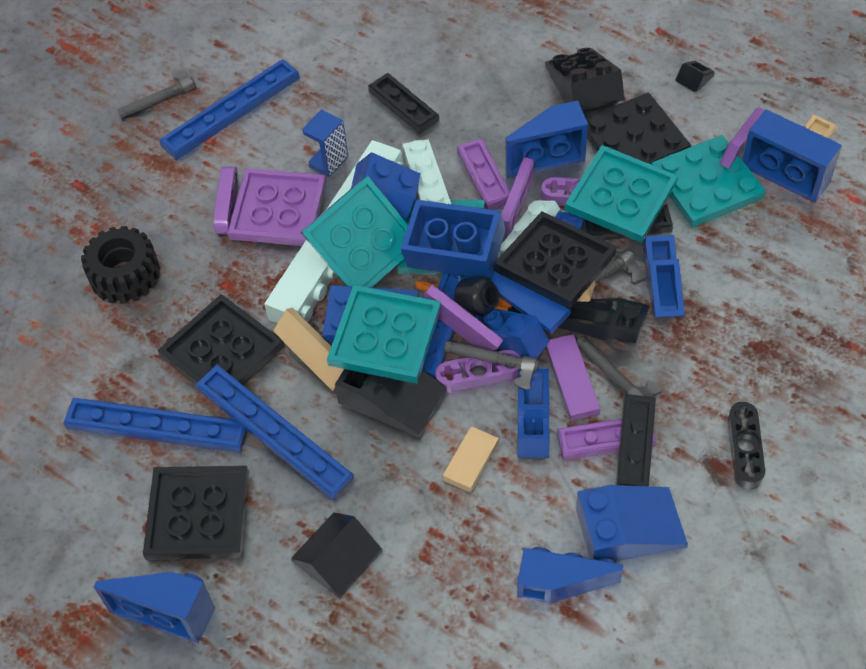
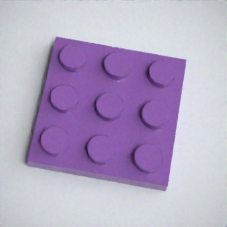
[227,168,327,246]

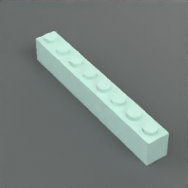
[264,140,405,323]

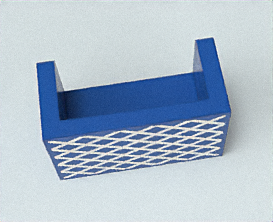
[302,109,348,177]

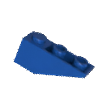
[474,309,549,358]
[517,547,624,603]

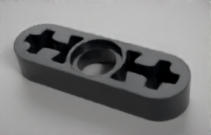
[728,402,766,489]

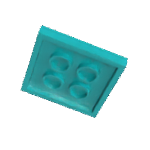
[651,135,766,228]
[564,145,678,243]
[300,176,408,288]
[327,285,441,384]

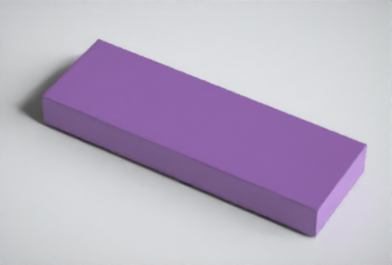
[720,107,765,169]
[457,138,510,209]
[502,157,534,239]
[421,285,503,351]
[545,334,600,421]
[557,419,656,461]

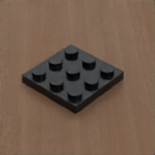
[586,92,691,164]
[494,211,617,309]
[157,294,284,385]
[142,465,249,560]

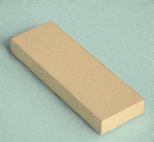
[273,307,344,391]

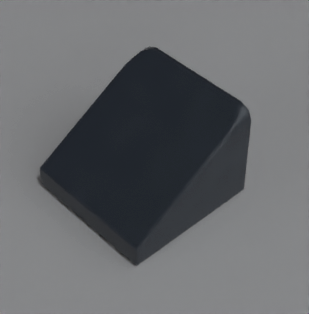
[676,60,715,92]

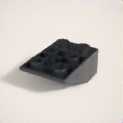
[545,48,625,111]
[335,369,447,437]

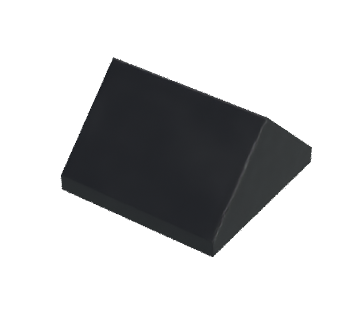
[291,512,382,599]

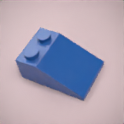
[505,101,588,178]
[351,152,421,222]
[576,485,688,562]
[93,572,215,644]

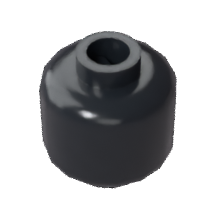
[454,277,499,316]

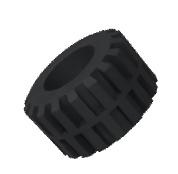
[81,226,160,304]

